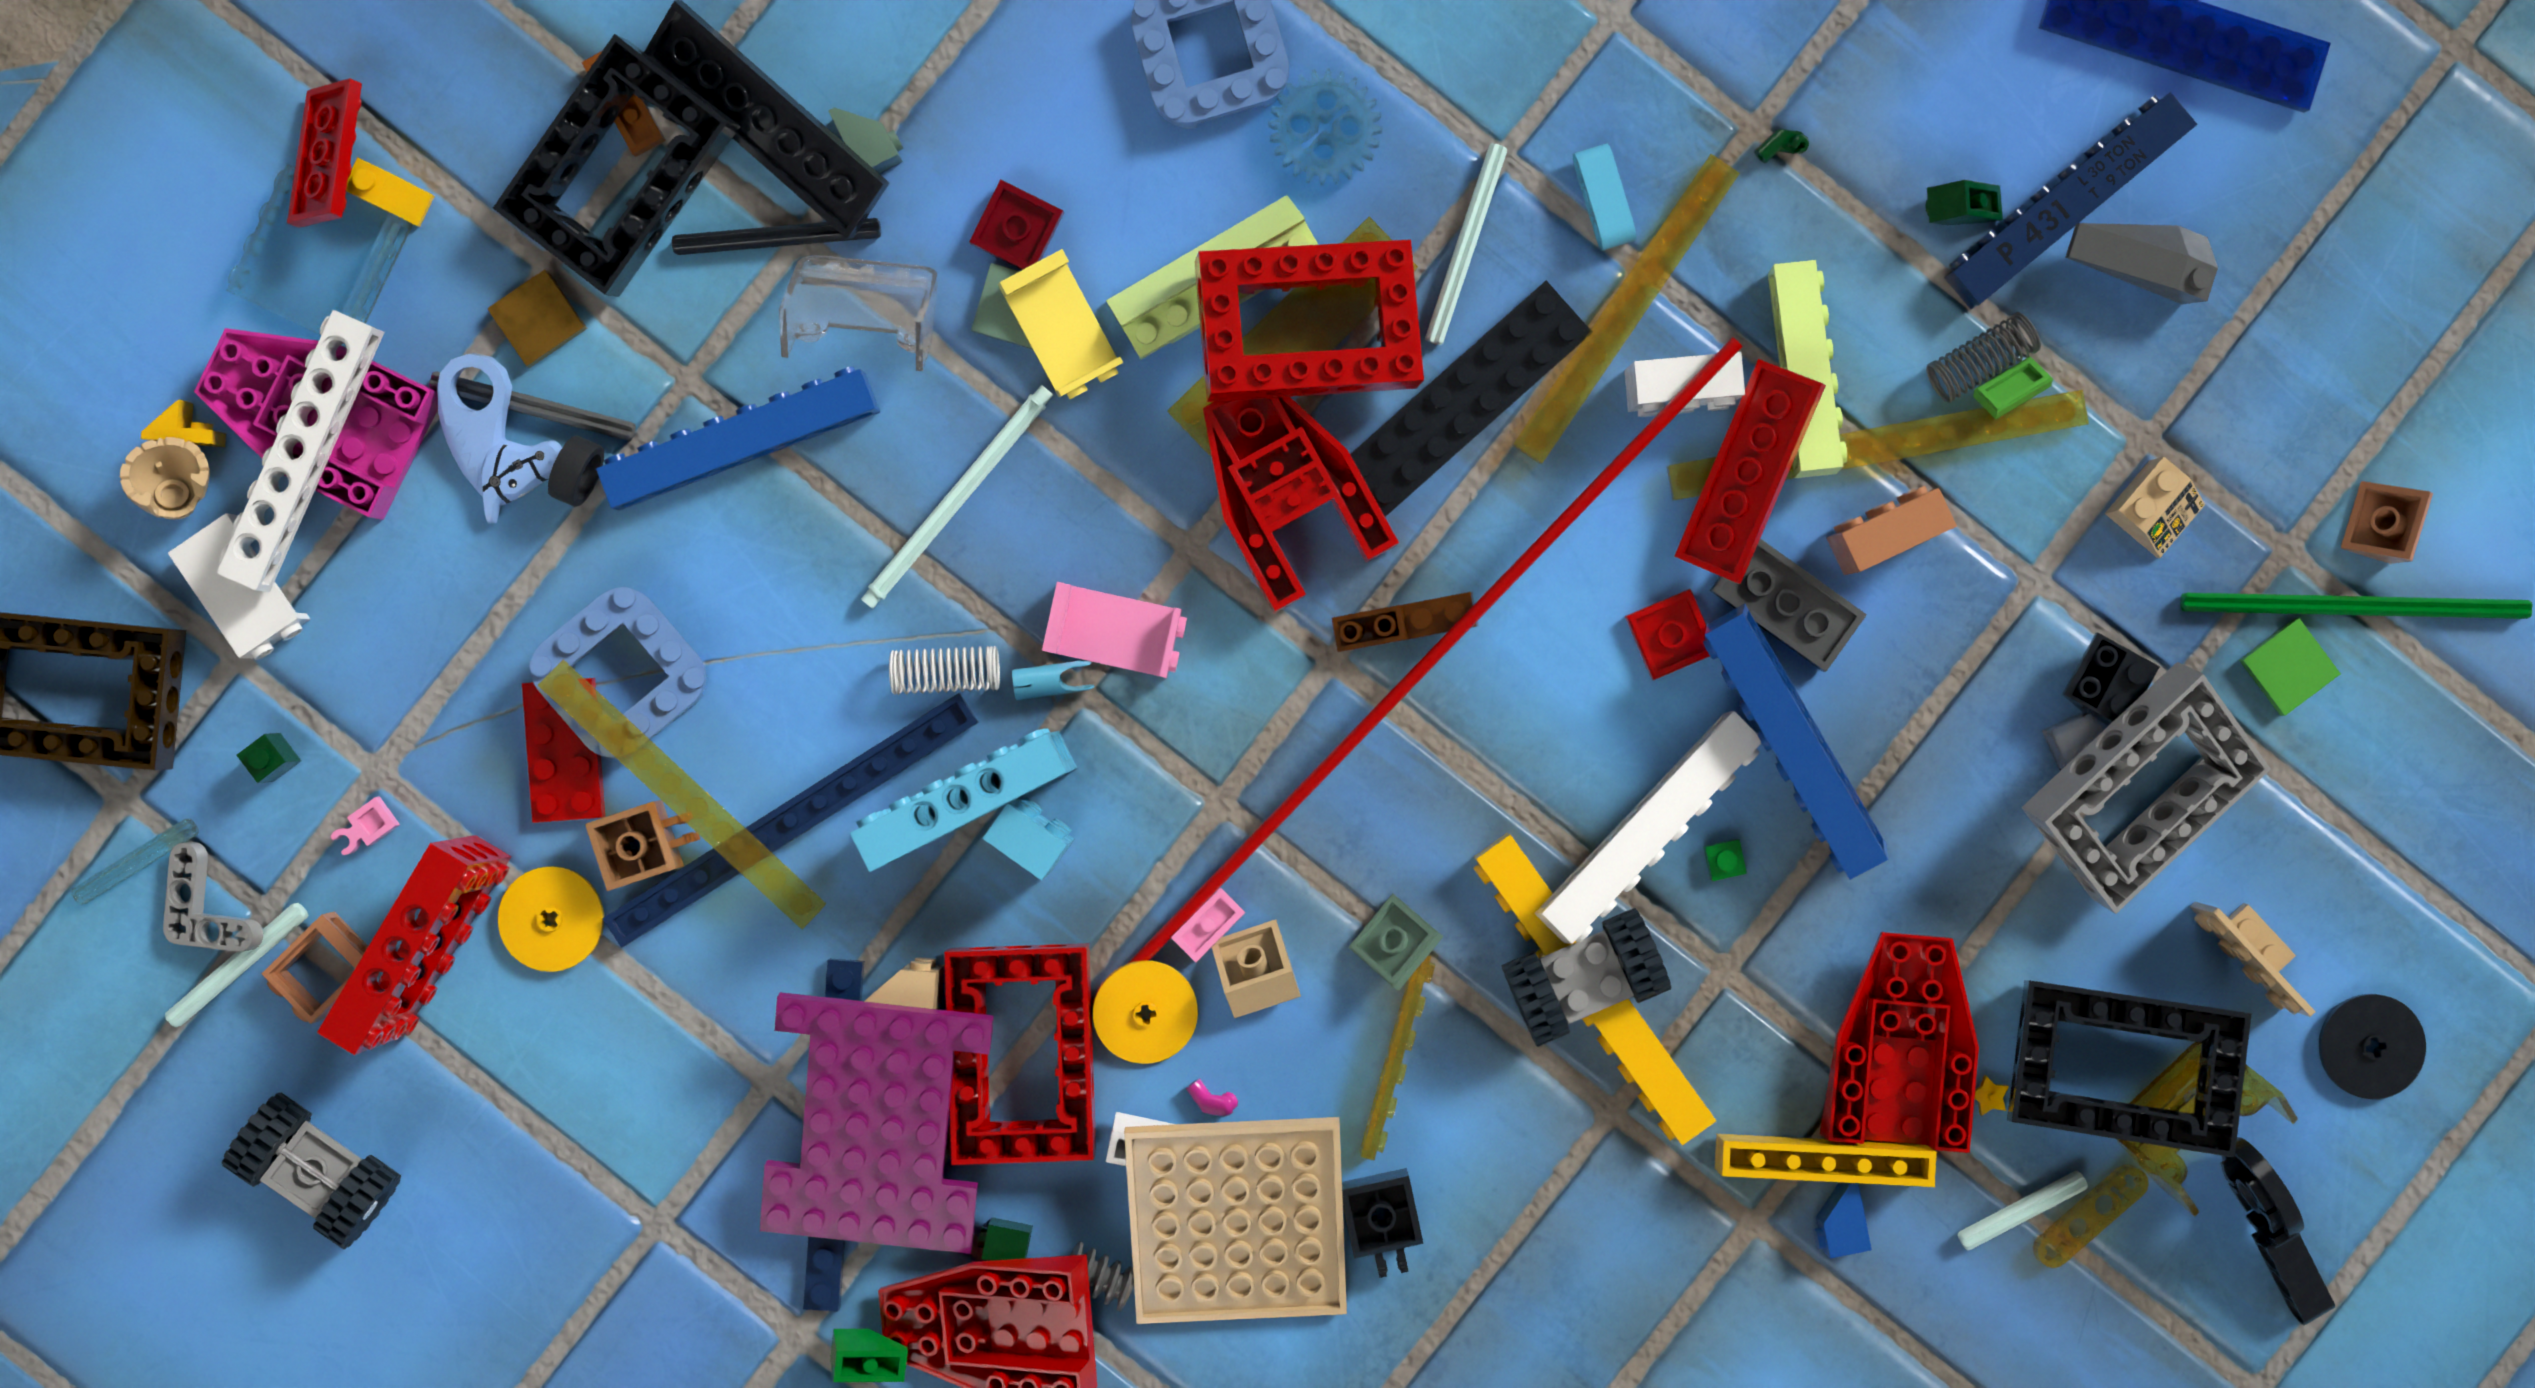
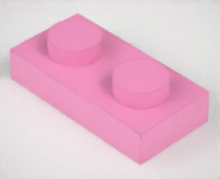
[1171,888,1246,963]

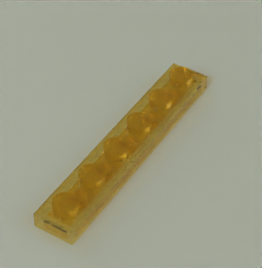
[1359,954,1435,1160]

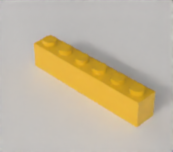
[1715,1134,1937,1187]

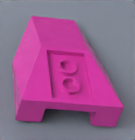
[194,328,438,520]

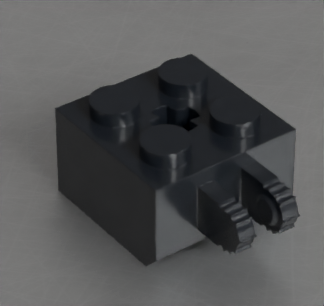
[1342,1168,1424,1278]

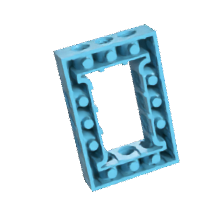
[850,728,1077,872]

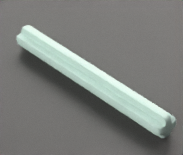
[165,903,308,1027]

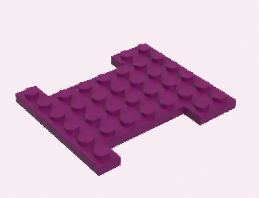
[759,992,994,1254]

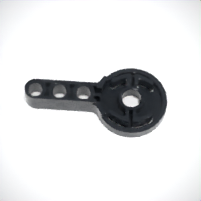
[2220,1137,2335,1326]

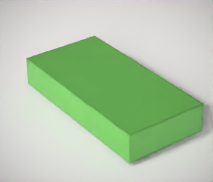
[1973,356,2053,419]

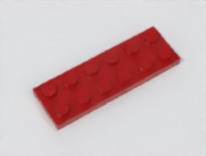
[1674,359,1826,584]

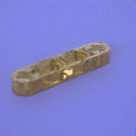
[2033,1164,2149,1268]

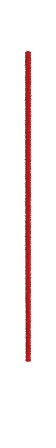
[1091,337,1743,1003]

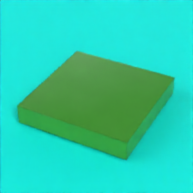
[2239,618,2341,716]

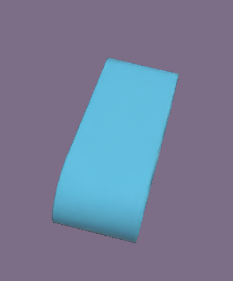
[1573,143,1636,251]

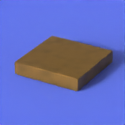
[487,269,588,368]

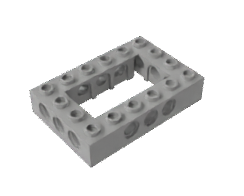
[2021,662,2271,914]

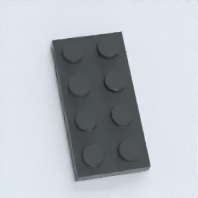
[1710,539,1867,672]

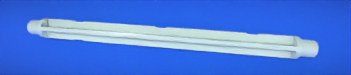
[861,385,1053,609]

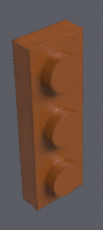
[581,51,666,157]

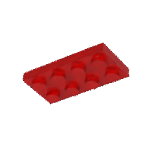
[287,78,362,228]
[522,678,606,823]

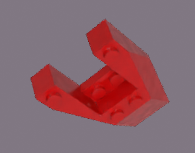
[1203,397,1399,614]

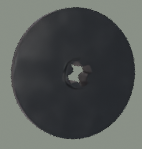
[2319,994,2426,1099]

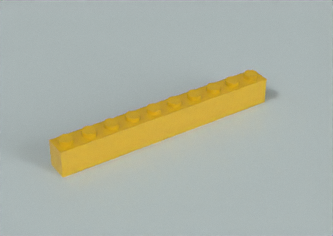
[1473,833,1716,1146]

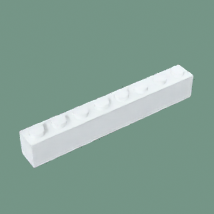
[1534,711,1761,944]

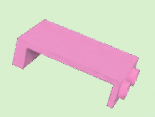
[1042,582,1187,678]

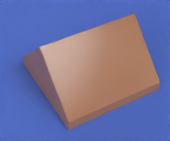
[2341,481,2433,564]

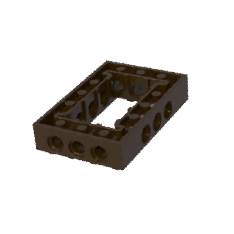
[0,612,187,771]

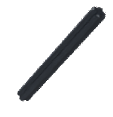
[672,218,881,255]

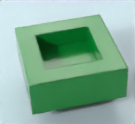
[1703,839,1747,881]

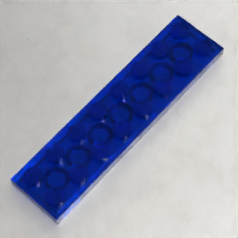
[2038,0,2331,113]

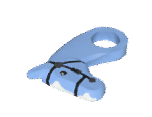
[437,353,562,523]

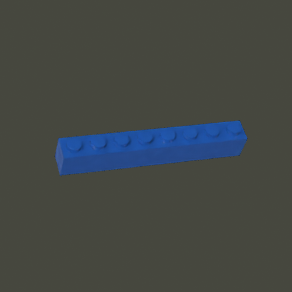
[596,367,880,511]

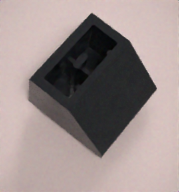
[2062,632,2160,726]

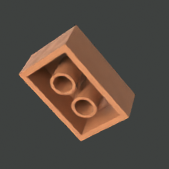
[1826,486,1957,575]

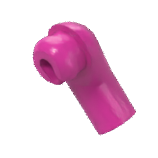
[1186,1078,1238,1117]

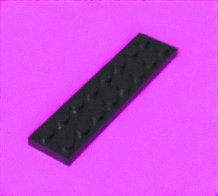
[644,0,890,239]
[1350,280,1593,517]

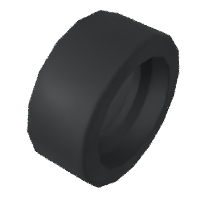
[548,435,604,507]

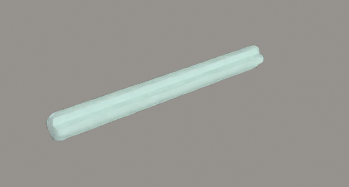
[1425,143,1507,345]

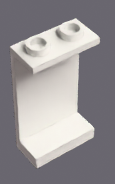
[168,513,310,660]

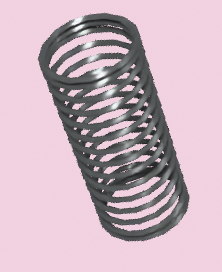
[1926,312,2041,403]

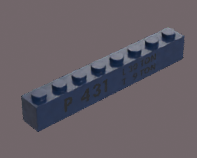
[1944,92,2198,310]

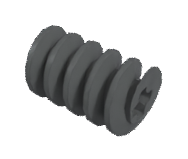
[1070,1241,1134,1312]

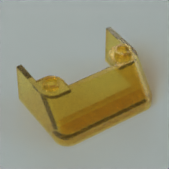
[2116,1042,2298,1217]

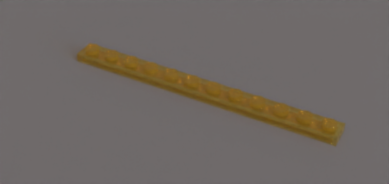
[1666,390,2089,501]

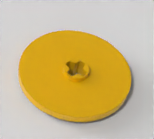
[498,866,604,972]
[1093,961,1198,1064]

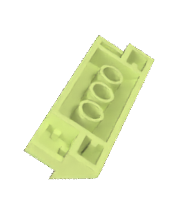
[1106,195,1319,360]

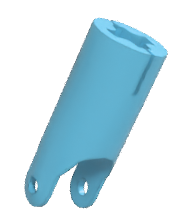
[1012,661,1095,700]

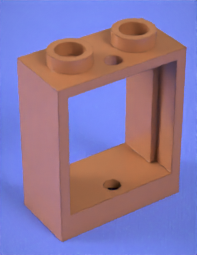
[261,911,368,1024]

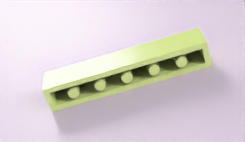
[1768,260,1847,478]

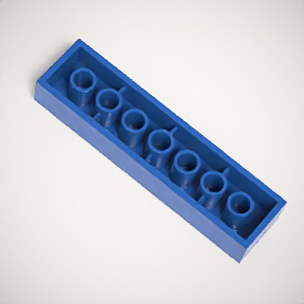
[1703,603,1888,880]

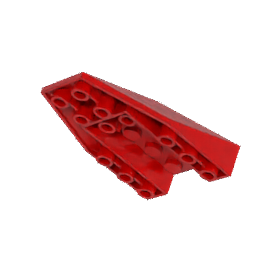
[1820,932,1979,1153]
[878,1254,1098,1388]

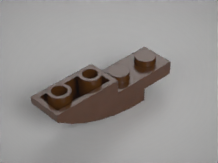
[1331,592,1479,652]

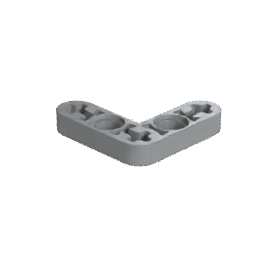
[163,842,263,952]

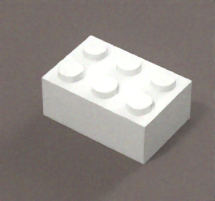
[1624,352,1745,417]

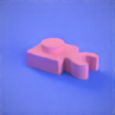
[330,797,400,855]

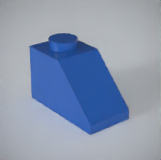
[1813,1182,1872,1259]

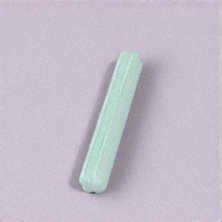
[1958,1171,2088,1250]

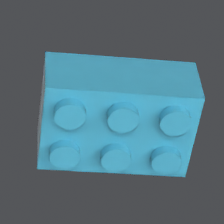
[982,798,1075,881]

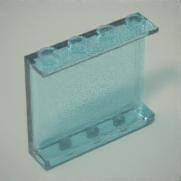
[226,163,413,347]

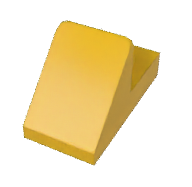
[141,399,226,447]

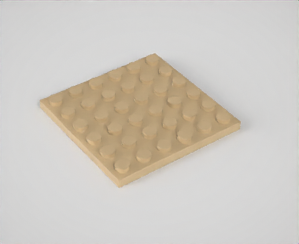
[1124,1117,1347,1324]

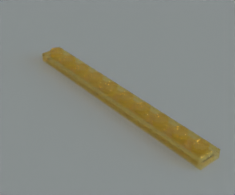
[1512,154,1740,464]
[538,659,826,929]

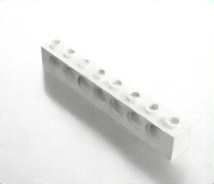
[217,310,385,592]

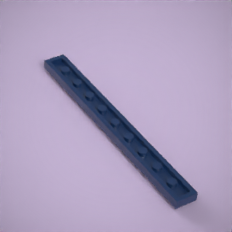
[803,958,865,1312]

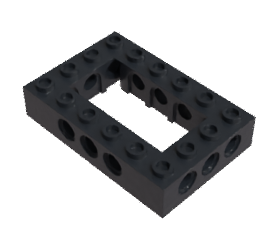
[493,34,740,297]
[2007,980,2252,1158]

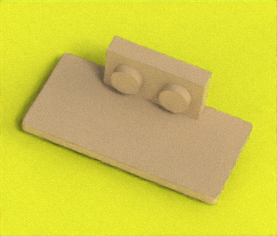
[2190,902,2315,1017]

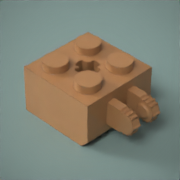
[585,800,700,891]

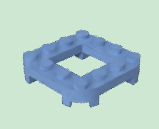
[1131,0,1289,129]
[529,587,707,758]

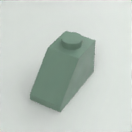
[828,107,904,174]

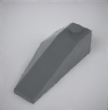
[2065,223,2218,304]

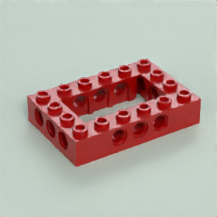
[1195,239,1424,402]
[317,835,511,1055]
[944,943,1096,1165]

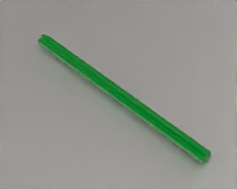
[2180,592,2533,619]

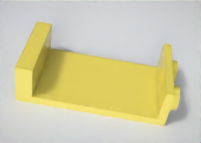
[998,249,1123,400]

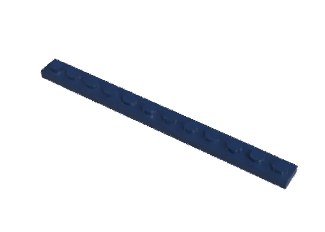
[603,693,979,948]

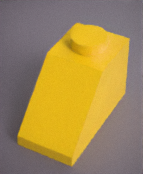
[346,157,435,227]

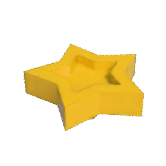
[1975,1075,2009,1116]

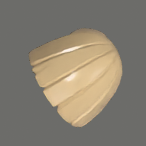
[120,437,210,520]

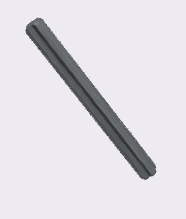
[429,371,636,441]

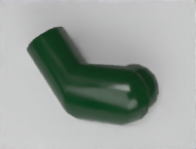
[1754,129,1809,163]

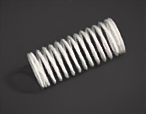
[889,646,1000,695]

